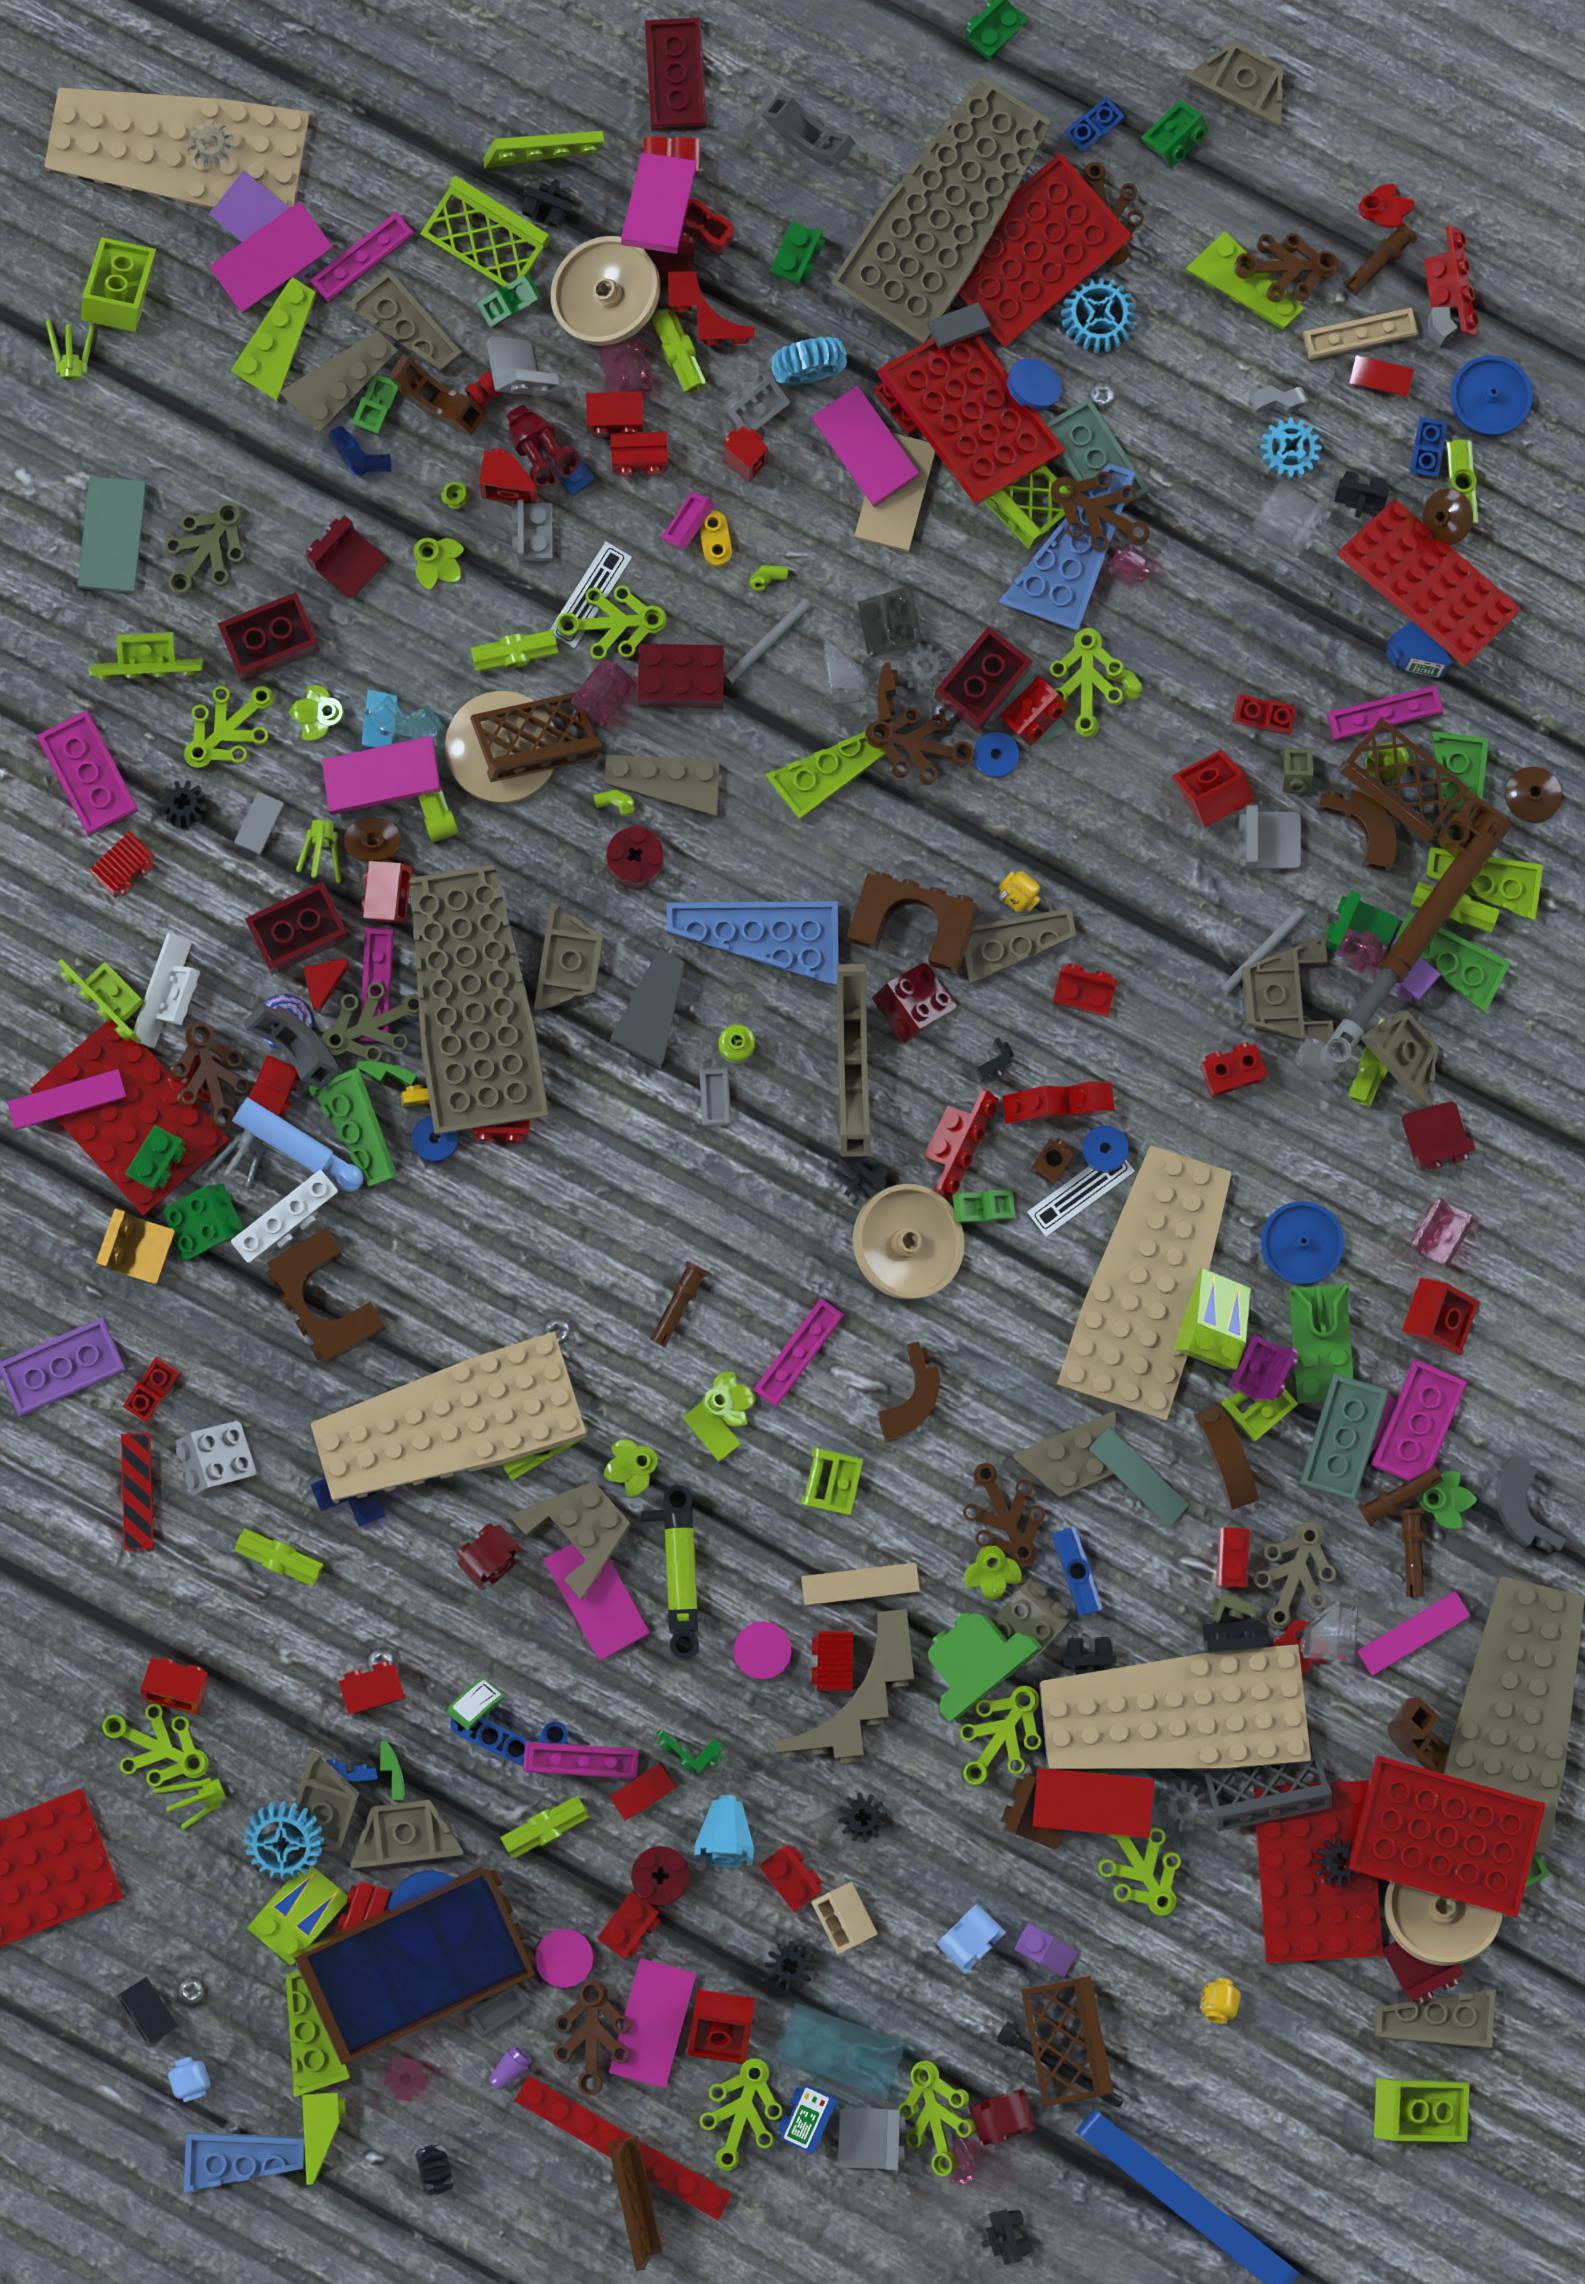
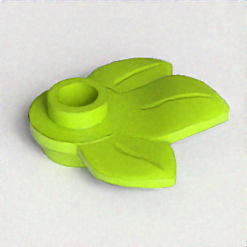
[414,538,464,590]
[289,685,344,741]
[703,1372,757,1427]
[603,1439,658,1497]
[964,1546,1022,1601]

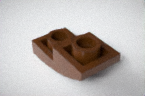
[877,662,900,723]

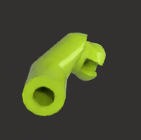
[749,565,788,592]
[1106,666,1142,700]
[593,789,635,815]

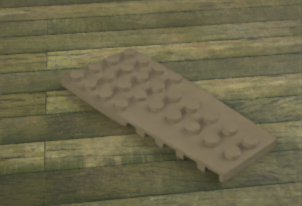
[831,76,1052,343]
[410,865,549,1135]
[1443,1576,1585,1855]

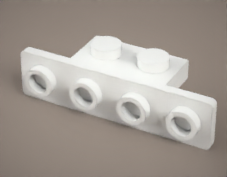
[131,933,200,1048]
[231,1170,338,1263]

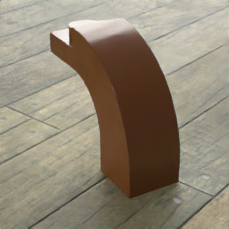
[388,354,487,436]
[1316,789,1397,873]
[877,1341,940,1442]
[1194,1404,1259,1510]
[1388,1697,1449,1773]

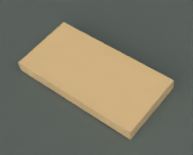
[854,433,935,553]

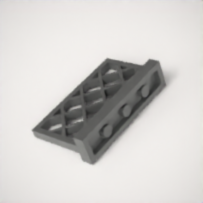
[1202,1739,1332,1832]

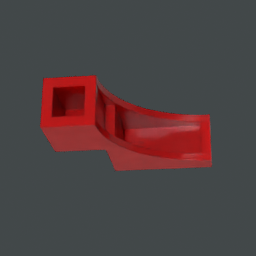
[668,271,754,345]
[1002,1081,1115,1124]

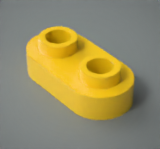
[699,510,732,567]

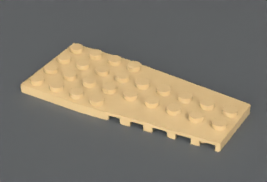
[45,88,310,210]
[1056,1146,1231,1421]
[311,1332,587,1504]
[1039,1645,1311,1770]

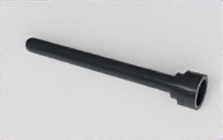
[996,2021,1123,2107]

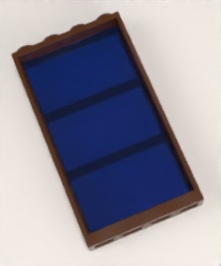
[292,1864,537,2065]

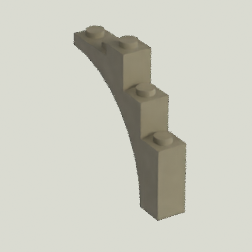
[836,964,870,1157]
[774,1609,914,1764]

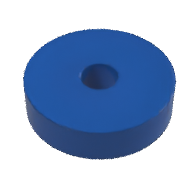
[973,732,1019,779]
[412,1115,458,1162]
[1082,1126,1128,1173]

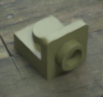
[1283,748,1313,793]
[1209,1593,1256,1623]

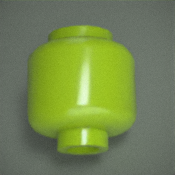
[1365,741,1410,782]
[718,1024,755,1064]

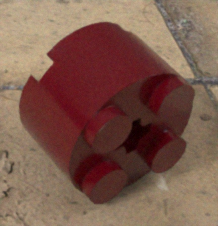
[606,826,664,889]
[456,1523,524,1590]
[631,1846,690,1906]
[968,2088,1036,2146]

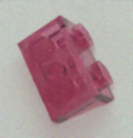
[597,336,653,392]
[571,659,638,730]
[1411,1197,1475,1268]
[947,2137,978,2186]

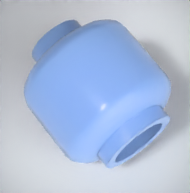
[168,2056,211,2102]

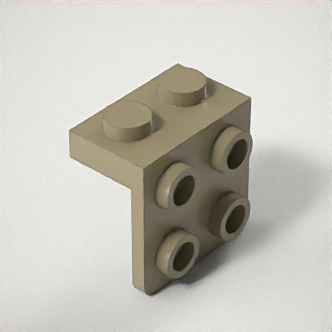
[992,1579,1073,1665]

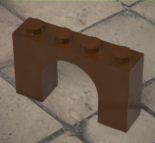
[847,872,979,974]
[266,1227,386,1364]

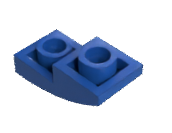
[1064,96,1125,153]
[1410,417,1447,477]
[326,1758,379,1783]

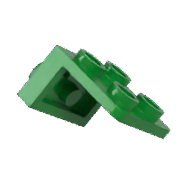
[1325,890,1399,969]
[163,1183,243,1260]
[656,1729,724,1775]

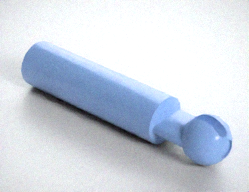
[232,1097,363,1192]

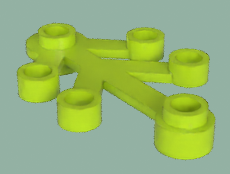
[557,585,667,661]
[1050,628,1124,738]
[184,686,274,768]
[960,1686,1042,1785]
[102,1704,209,1787]
[1097,1827,1181,1916]
[700,2058,782,2171]
[899,2061,976,2176]

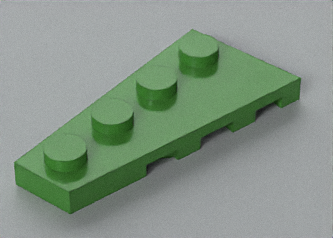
[1431,731,1489,841]
[307,1068,397,1186]

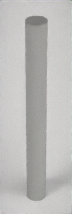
[724,598,812,684]
[1220,907,1306,995]

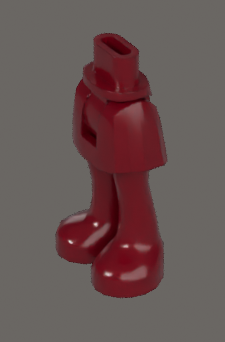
[506,405,580,488]

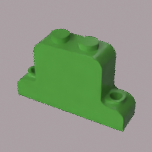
[928,1612,1043,1722]

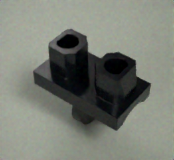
[522,179,573,229]
[1334,471,1390,518]
[834,1156,889,1197]
[1062,1636,1117,1675]
[981,2209,1033,2265]

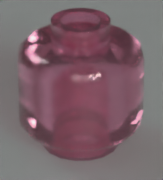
[1106,544,1150,586]

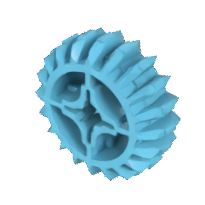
[1061,277,1137,353]
[771,337,847,386]
[244,1800,324,1880]

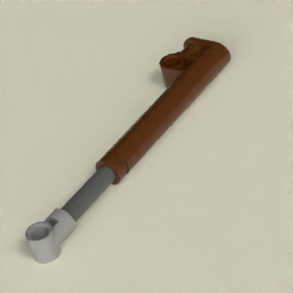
[1320,793,1512,1068]

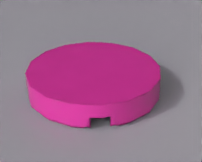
[733,1621,792,1680]
[535,1929,594,1988]

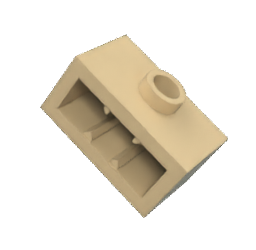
[811,1881,878,1955]

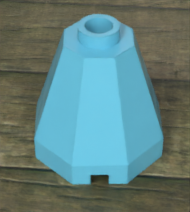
[694,1795,754,1868]

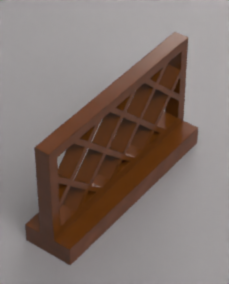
[470,692,601,783]
[1337,717,1470,842]
[1021,1976,1113,2107]
[608,2136,663,2271]

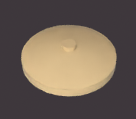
[551,236,660,346]
[445,691,558,804]
[853,1184,964,1300]
[1384,1882,1502,1966]

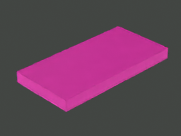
[621,152,697,254]
[209,201,333,313]
[811,385,920,507]
[36,710,139,836]
[322,736,441,815]
[1370,1359,1467,1482]
[543,1544,650,1662]
[609,1958,696,2088]

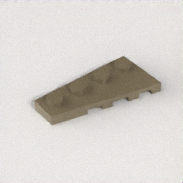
[346,270,462,373]
[279,330,398,431]
[605,755,720,818]
[964,908,1077,985]
[1374,1989,1496,2049]

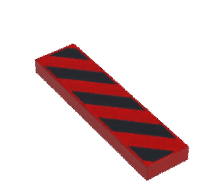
[121,1433,154,1551]

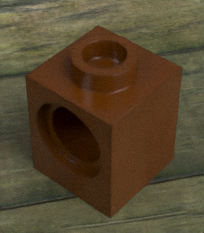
[1030,1138,1074,1186]

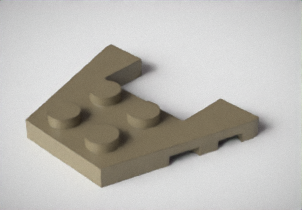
[1242,937,1334,1048]
[509,1481,631,1601]

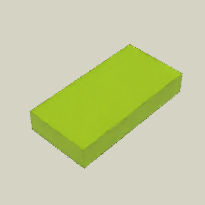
[682,1401,741,1463]

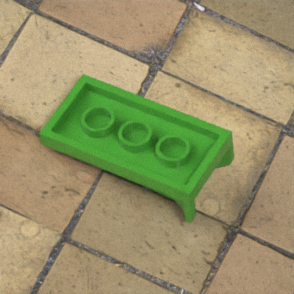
[1288,1283,1353,1404]

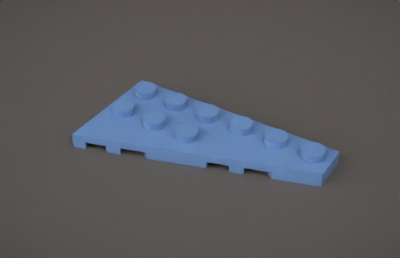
[998,463,1136,632]
[667,901,839,987]

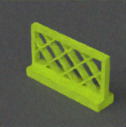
[420,175,552,287]
[983,466,1076,550]

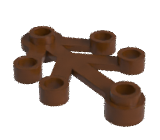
[1083,162,1144,266]
[1233,233,1339,303]
[1050,471,1150,552]
[865,707,974,785]
[170,1022,250,1130]
[963,1463,1045,1568]
[554,1979,632,2096]

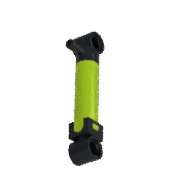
[641,1485,699,1661]

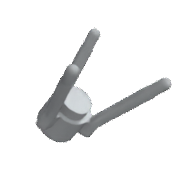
[201,1130,266,1188]

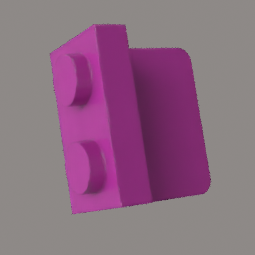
[1227,1334,1298,1402]

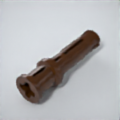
[1343,224,1417,296]
[650,1261,709,1348]
[1357,1465,1444,1528]
[1398,1509,1426,1597]

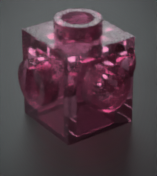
[1336,929,1387,973]
[384,2056,428,2101]

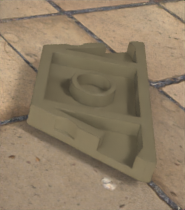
[1184,41,1283,129]
[534,902,603,1012]
[1361,1010,1439,1108]
[1012,1411,1116,1498]
[281,1750,359,1853]
[350,1800,464,1869]

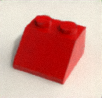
[479,448,538,503]
[1172,749,1254,827]
[1402,1277,1479,1355]
[687,1989,755,2064]

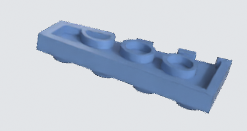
[184,2132,305,2193]

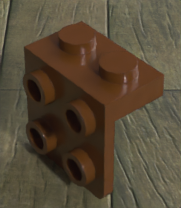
[1001,1774,1065,1849]

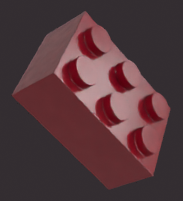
[217,592,320,683]
[934,626,1033,733]
[638,644,724,708]
[245,882,349,975]

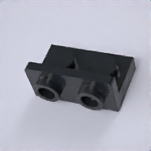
[1202,1620,1266,1653]

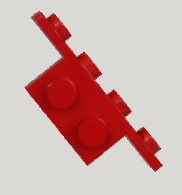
[1424,225,1479,338]
[924,1089,999,1201]

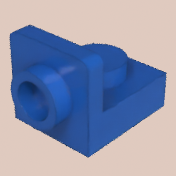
[552,447,595,497]

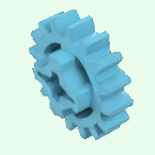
[1259,417,1321,480]

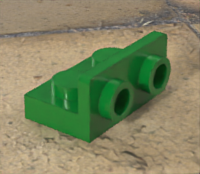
[965,0,1028,61]
[1141,100,1209,169]
[769,221,826,287]
[125,1125,186,1193]

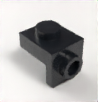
[976,1037,1014,1082]

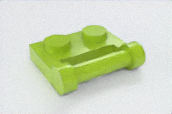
[1220,1389,1298,1442]
[800,1448,863,1516]

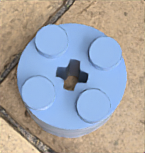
[937,1904,1006,1974]

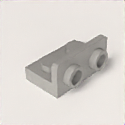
[721,374,790,431]
[512,500,553,561]

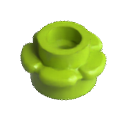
[441,482,469,509]

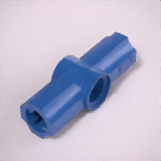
[1051,1526,1103,1617]

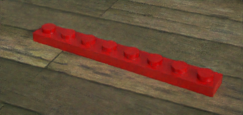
[514,2075,732,2221]

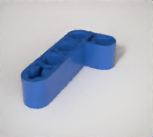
[450,1717,569,1775]

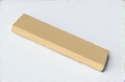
[1302,308,1419,360]
[801,1563,920,1606]

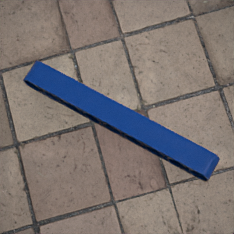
[1075,2109,1300,2284]

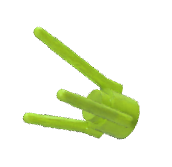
[46,319,95,381]
[296,820,342,884]
[152,1777,226,1829]

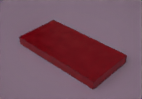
[645,17,707,130]

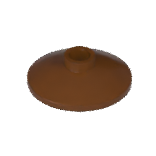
[1423,488,1473,545]
[1505,767,1562,823]
[344,817,401,862]

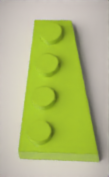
[483,131,604,169]
[1185,231,1304,330]
[230,277,317,402]
[765,731,886,821]
[1426,847,1543,922]
[286,1970,350,2097]

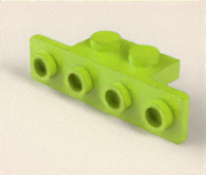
[89,632,204,679]
[57,959,144,1044]

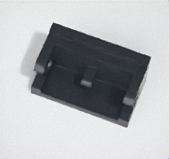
[117,1977,178,2047]

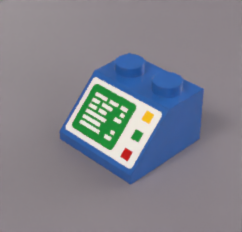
[1386,621,1453,679]
[777,2084,838,2154]

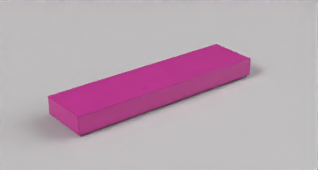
[309,212,415,304]
[1327,685,1444,741]
[359,928,394,1043]
[7,1069,127,1130]
[753,1298,844,1408]
[1356,1591,1470,1676]
[523,1742,640,1779]

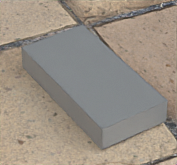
[234,792,284,856]
[699,1068,731,1127]

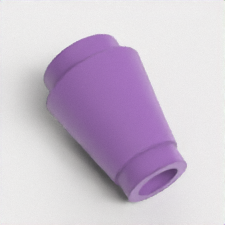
[489,2046,531,2090]

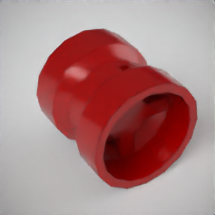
[465,371,504,409]

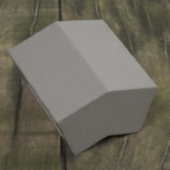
[1428,307,1458,348]

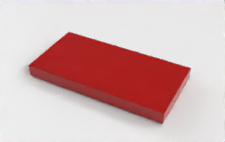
[1032,1768,1155,1838]

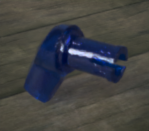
[329,425,391,477]

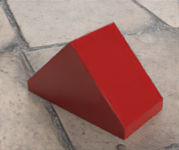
[304,959,350,1014]

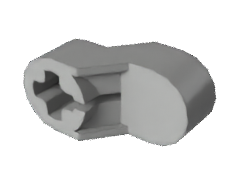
[1249,385,1309,414]

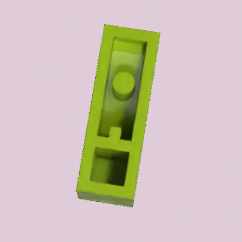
[302,2092,346,2185]

